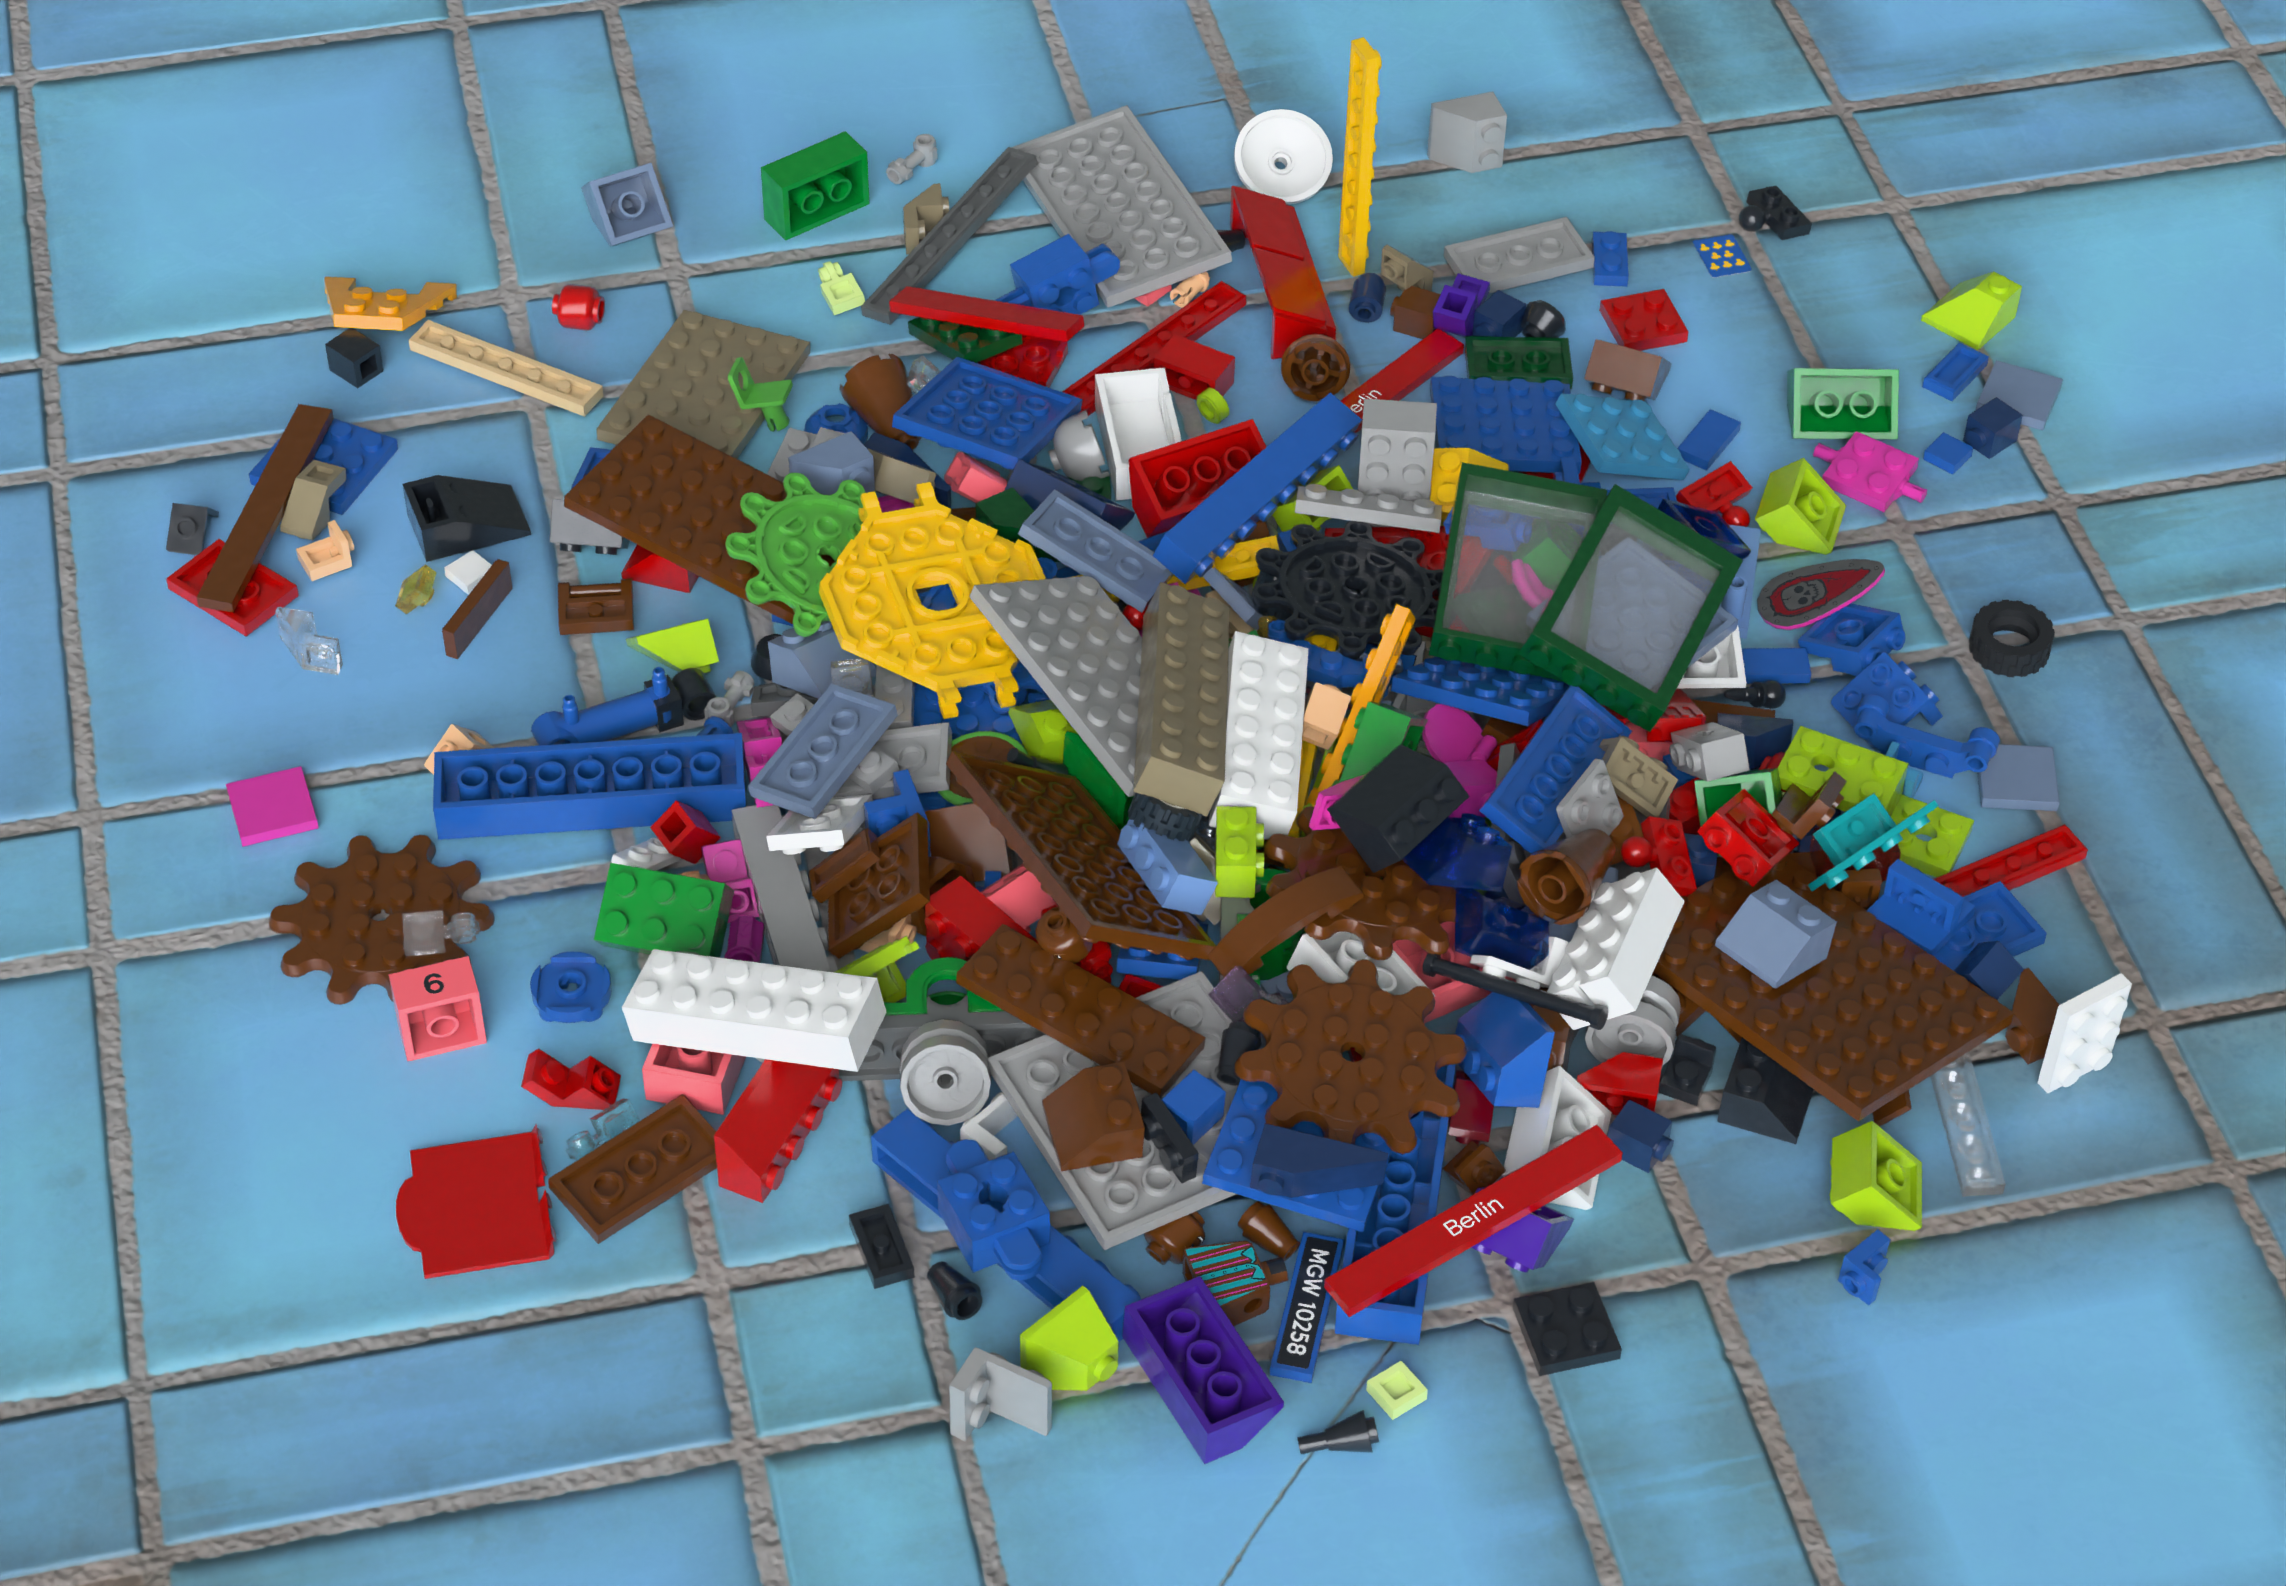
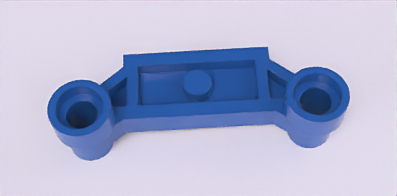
[1268,620,1389,699]
[1854,695,2000,779]

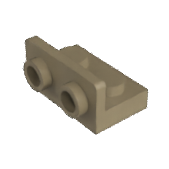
[1599,736,1678,818]

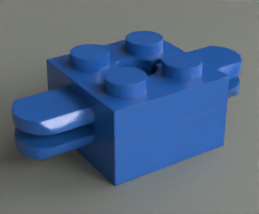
[995,234,1120,315]
[937,1139,1050,1281]

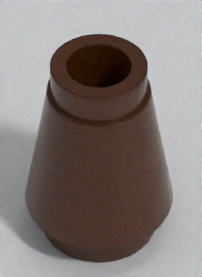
[1238,1201,1300,1261]

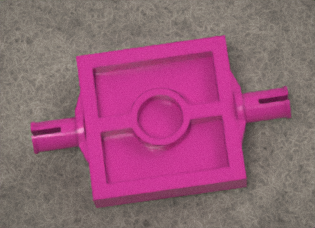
[1813,431,1927,513]

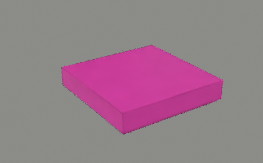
[226,766,319,847]

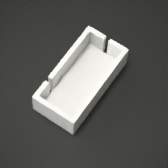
[1095,368,1182,501]
[1547,868,1685,1030]

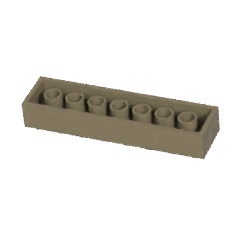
[1133,582,1230,817]

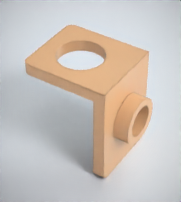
[424,724,494,775]

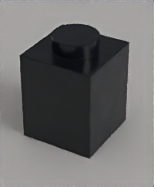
[325,328,383,388]

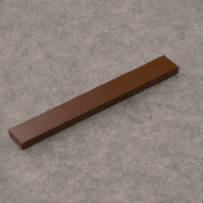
[196,404,334,612]

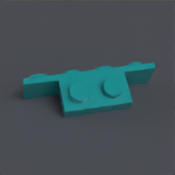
[1808,793,1939,891]

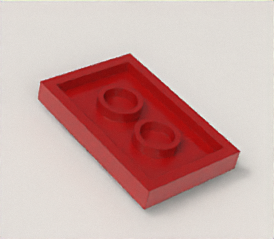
[166,539,299,636]

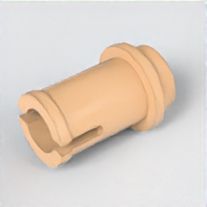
[1170,272,1210,308]

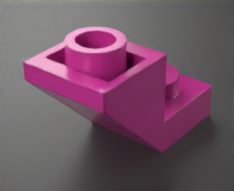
[701,839,759,923]

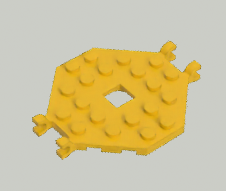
[819,482,1046,719]

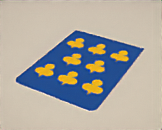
[1692,234,1752,277]

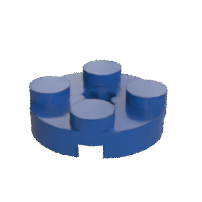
[530,952,612,1023]

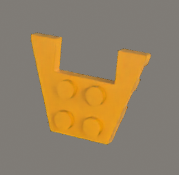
[324,276,457,331]

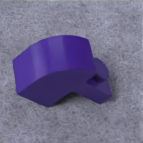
[1433,273,1490,337]

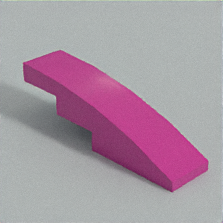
[736,717,782,808]

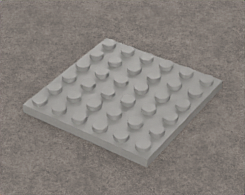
[987,971,1238,1250]

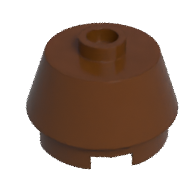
[1281,333,1350,401]

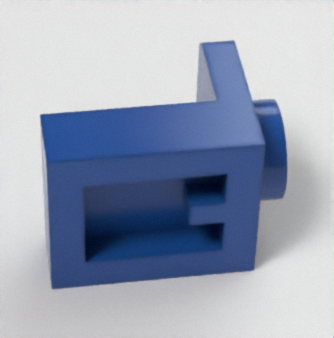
[1838,1229,1891,1305]

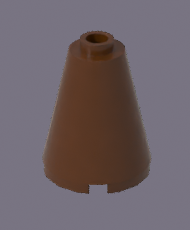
[839,354,922,450]
[1517,829,1615,925]

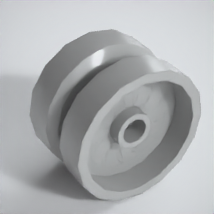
[1585,976,1681,1066]
[900,1019,991,1126]

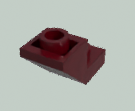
[1448,1070,1494,1145]

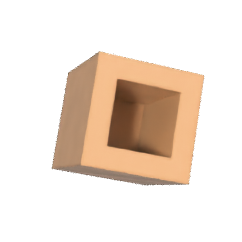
[1302,682,1351,750]

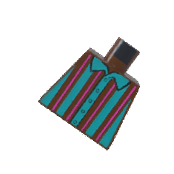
[1182,1241,1288,1326]

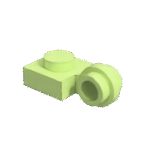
[818,261,865,315]

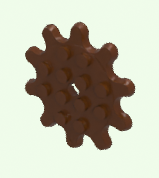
[1263,806,1481,960]
[269,835,495,1005]
[1235,959,1467,1154]

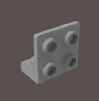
[1556,759,1624,843]
[949,1347,1052,1441]

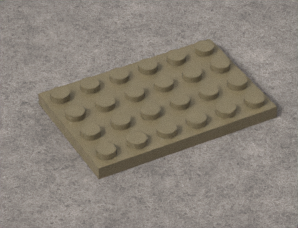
[596,310,810,459]

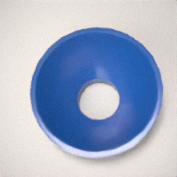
[804,403,868,445]

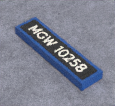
[1270,1232,1344,1383]

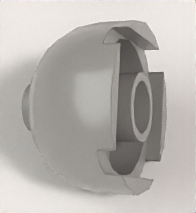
[1048,410,1111,481]

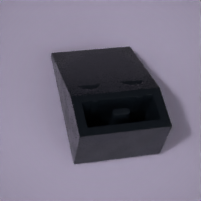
[402,475,531,562]

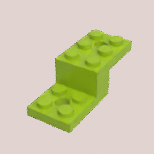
[1778,726,1974,878]

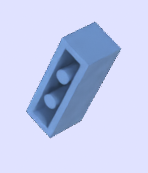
[1117,819,1218,915]

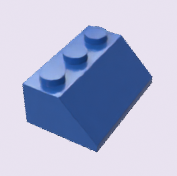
[1454,992,1555,1108]

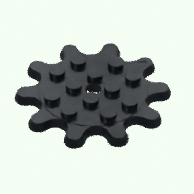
[1252,521,1457,660]

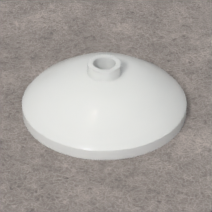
[1234,109,1333,205]

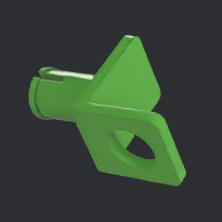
[728,357,793,431]

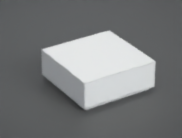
[444,550,492,595]

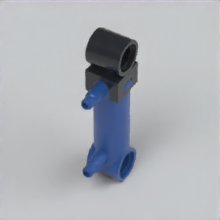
[531,667,716,746]

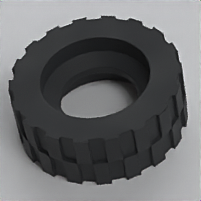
[1969,600,2055,678]

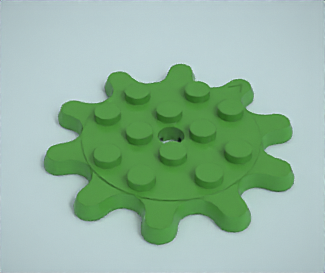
[725,473,865,637]

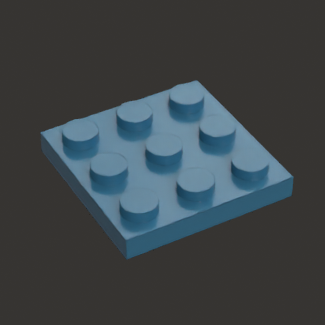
[1555,393,1690,480]

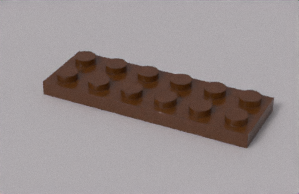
[956,924,1206,1098]

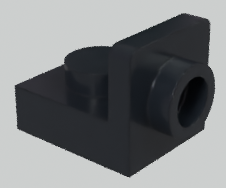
[1659,1034,1716,1106]

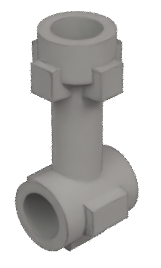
[886,134,938,184]
[704,671,754,730]

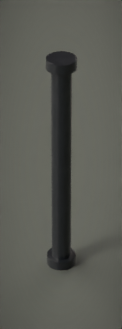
[1423,953,1608,1030]

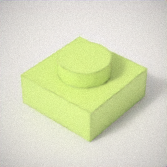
[1366,1361,1428,1420]

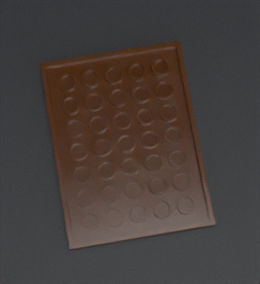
[1653,856,2014,1121]

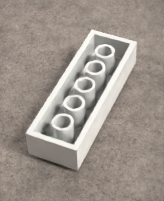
[1209,631,1308,840]
[622,949,887,1072]

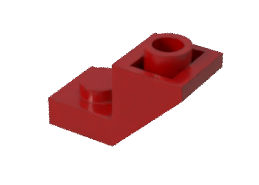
[521,1048,621,1110]

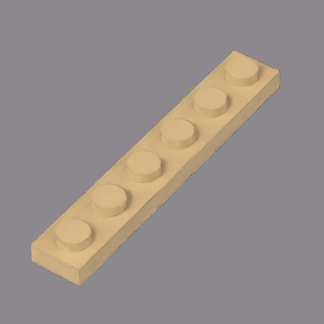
[409,320,604,417]

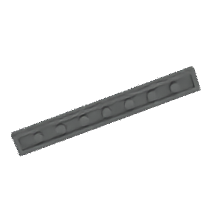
[861,147,1037,325]

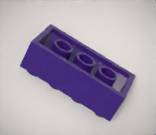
[1122,1276,1284,1464]

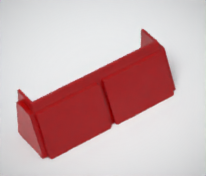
[1230,186,1336,359]

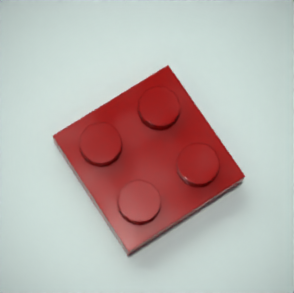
[1599,289,1689,351]

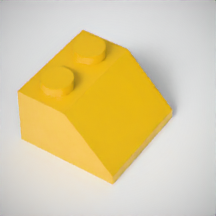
[1430,448,1509,526]

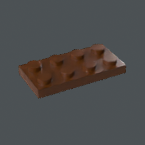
[548,1094,717,1244]

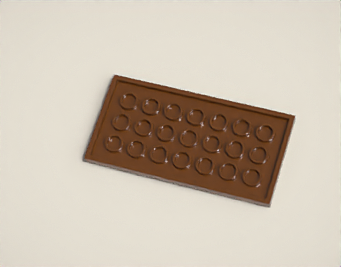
[564,414,835,624]
[946,751,1216,961]

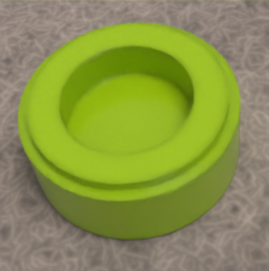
[1197,388,1230,424]

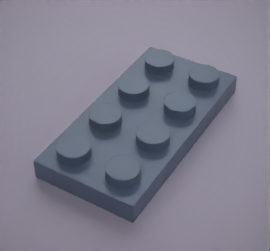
[1018,489,1174,613]
[748,684,898,819]

